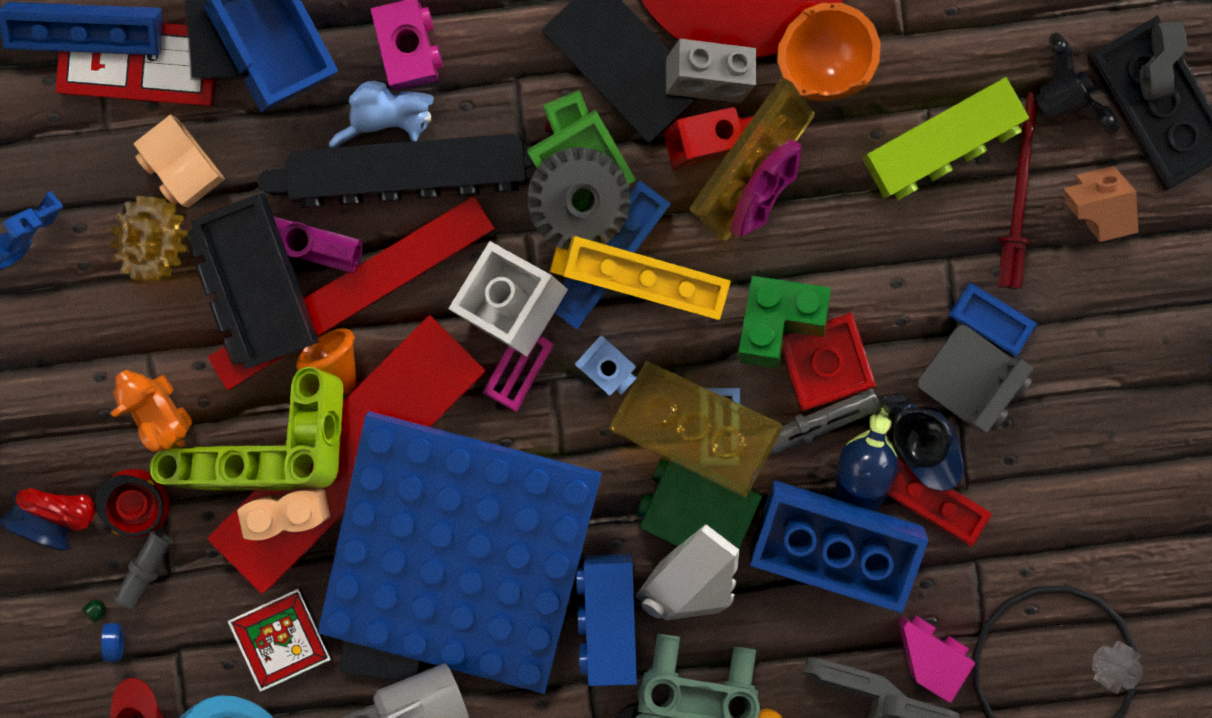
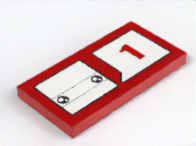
[55,23,216,107]

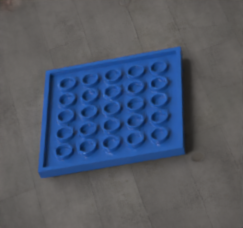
[318,411,602,694]

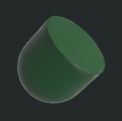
[82,599,106,623]

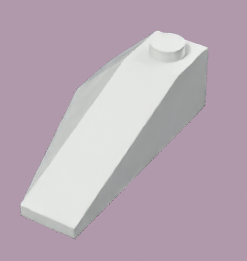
[635,524,739,620]

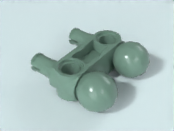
[636,634,760,718]

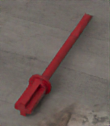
[997,92,1037,290]

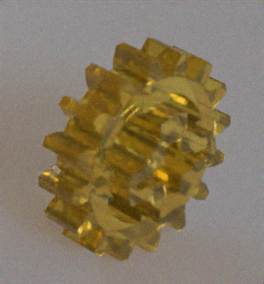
[109,196,188,282]

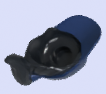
[881,393,964,491]

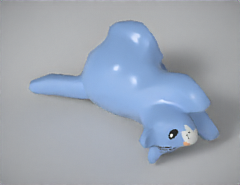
[329,81,434,148]

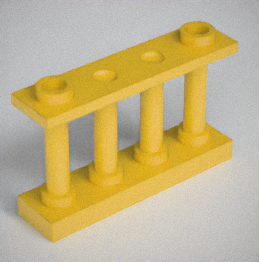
[549,236,731,320]

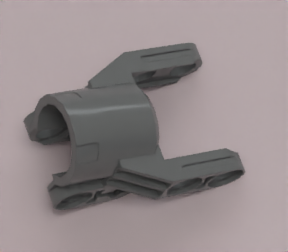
[803,657,960,718]

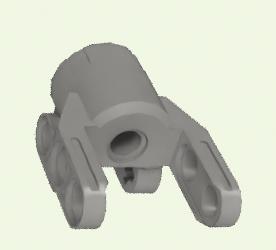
[341,663,469,718]

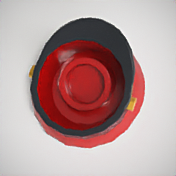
[94,469,169,538]

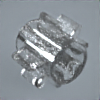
[1092,641,1143,694]

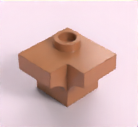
[1064,166,1138,242]

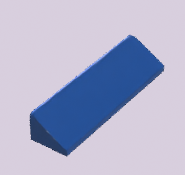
[0,2,162,55]

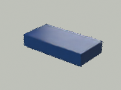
[948,283,1037,357]

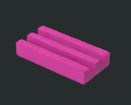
[482,336,554,412]

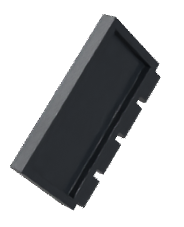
[183,193,320,369]

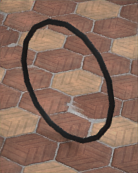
[972,586,1138,718]

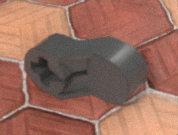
[1139,21,1188,100]

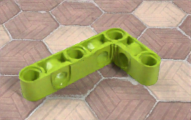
[150,367,344,490]

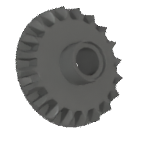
[527,147,631,250]

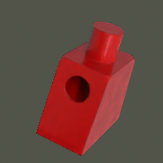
[662,107,761,170]

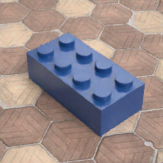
[749,480,929,613]

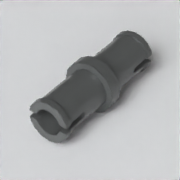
[113,530,174,609]

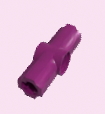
[274,217,363,273]

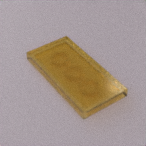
[689,77,815,241]
[609,361,784,498]

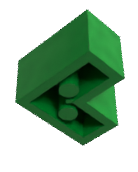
[739,276,831,369]

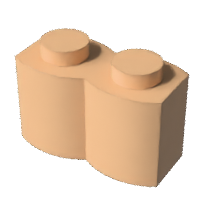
[134,114,225,208]
[237,488,331,540]

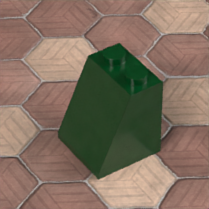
[636,453,762,549]

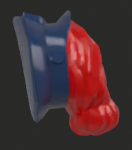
[0,488,96,551]

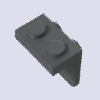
[917,325,1034,433]

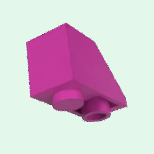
[898,615,975,703]

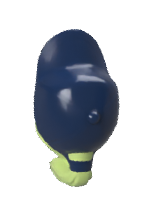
[836,408,899,511]

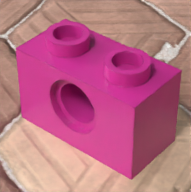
[371,0,443,91]

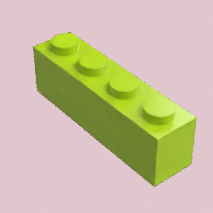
[862,77,1029,200]

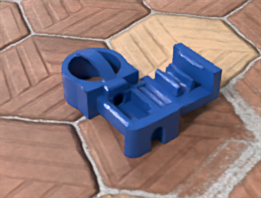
[0,191,63,270]

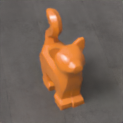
[110,369,192,452]

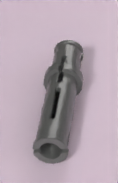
[763,388,882,456]

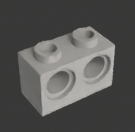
[666,39,756,103]

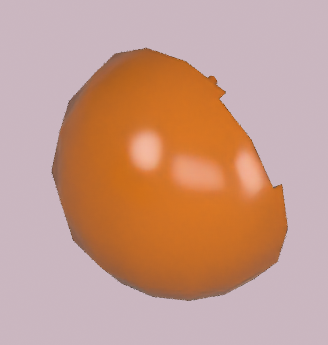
[777,3,881,101]

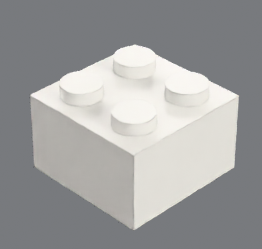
[448,241,568,357]

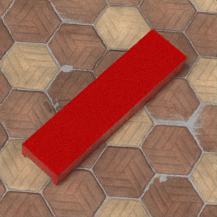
[207,315,487,594]

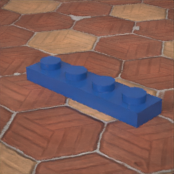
[554,180,671,329]

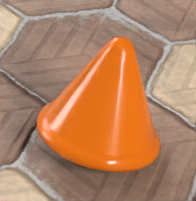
[296,328,357,395]

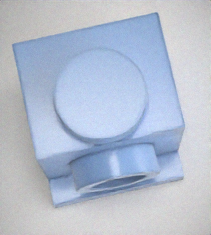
[575,335,637,396]

